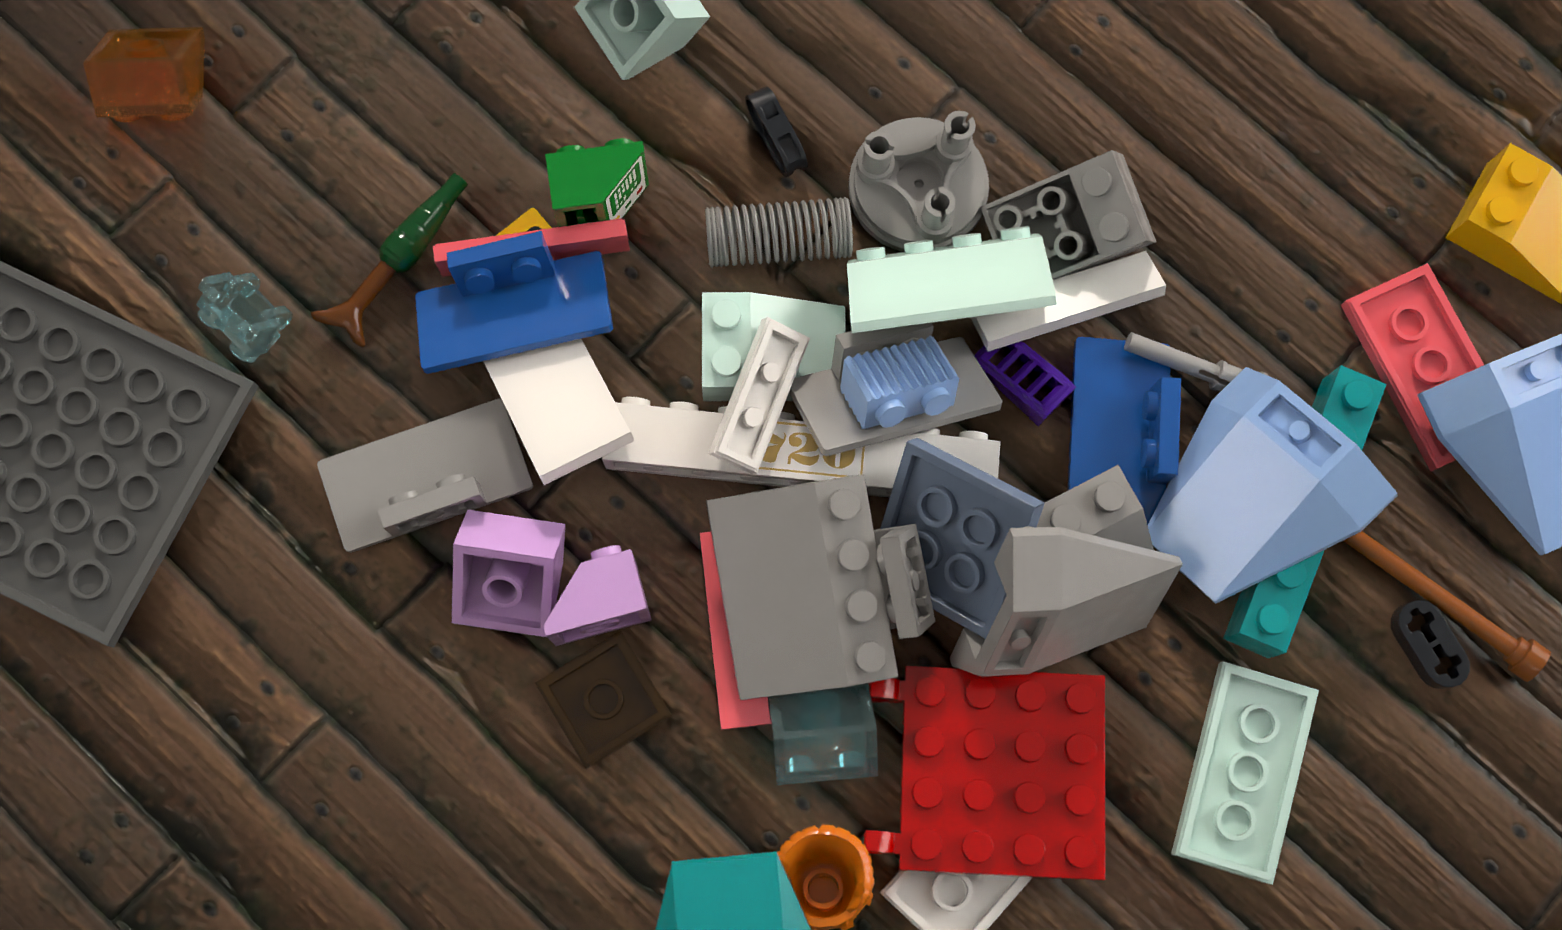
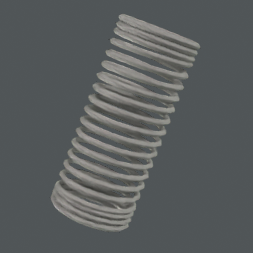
[705,197,853,268]

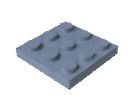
[880,438,1045,639]

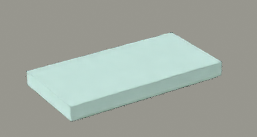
[1171,661,1319,885]

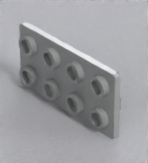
[789,323,1002,456]
[317,398,533,553]

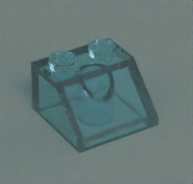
[768,683,878,785]

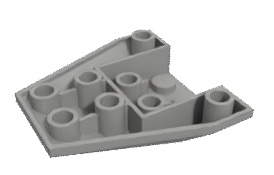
[950,526,1183,677]

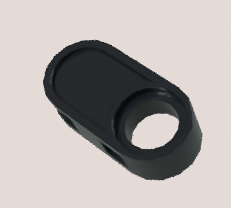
[745,86,808,177]

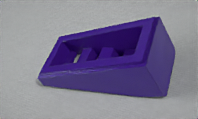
[974,341,1076,427]

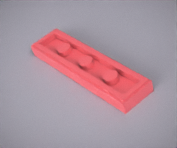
[433,218,630,277]
[700,532,771,730]

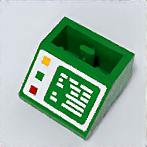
[545,138,649,227]

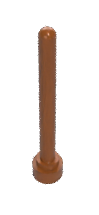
[1343,531,1551,682]

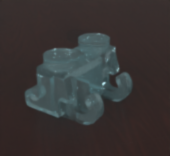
[196,272,293,363]

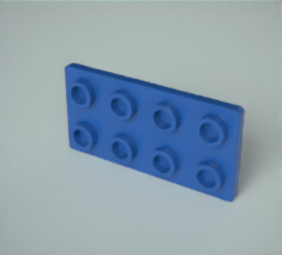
[415,231,613,374]
[1068,337,1181,525]

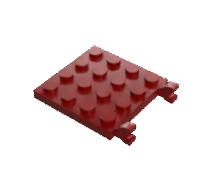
[863,666,1105,881]

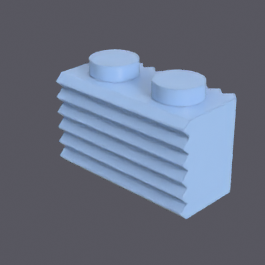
[840,335,959,429]

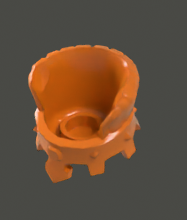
[777,824,874,930]

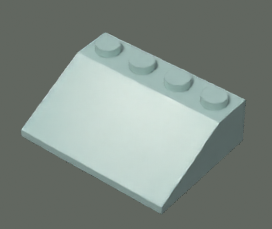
[847,226,1057,333]

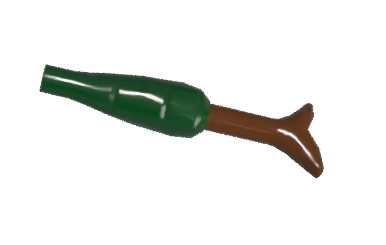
[311,173,468,347]

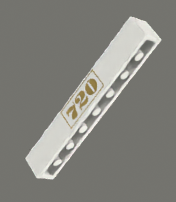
[602,397,1001,497]

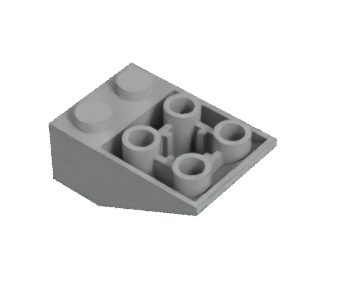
[980,150,1156,280]

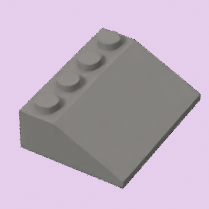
[706,474,898,700]

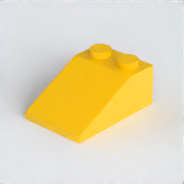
[1446,143,1562,304]

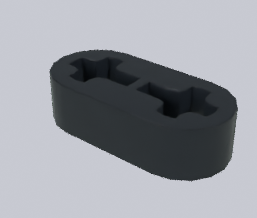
[1390,600,1470,689]

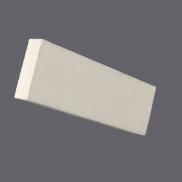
[708,317,810,474]

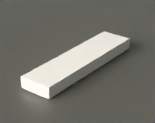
[970,251,1166,352]

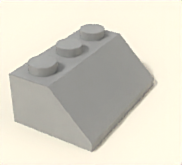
[1037,465,1154,550]

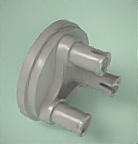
[849,110,989,252]

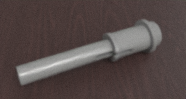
[1124,332,1269,392]

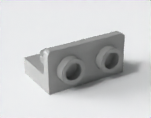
[874,524,935,639]

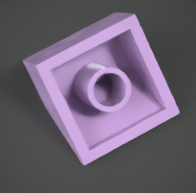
[452,510,565,637]
[543,545,651,646]

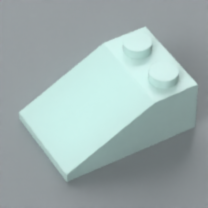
[702,292,846,401]

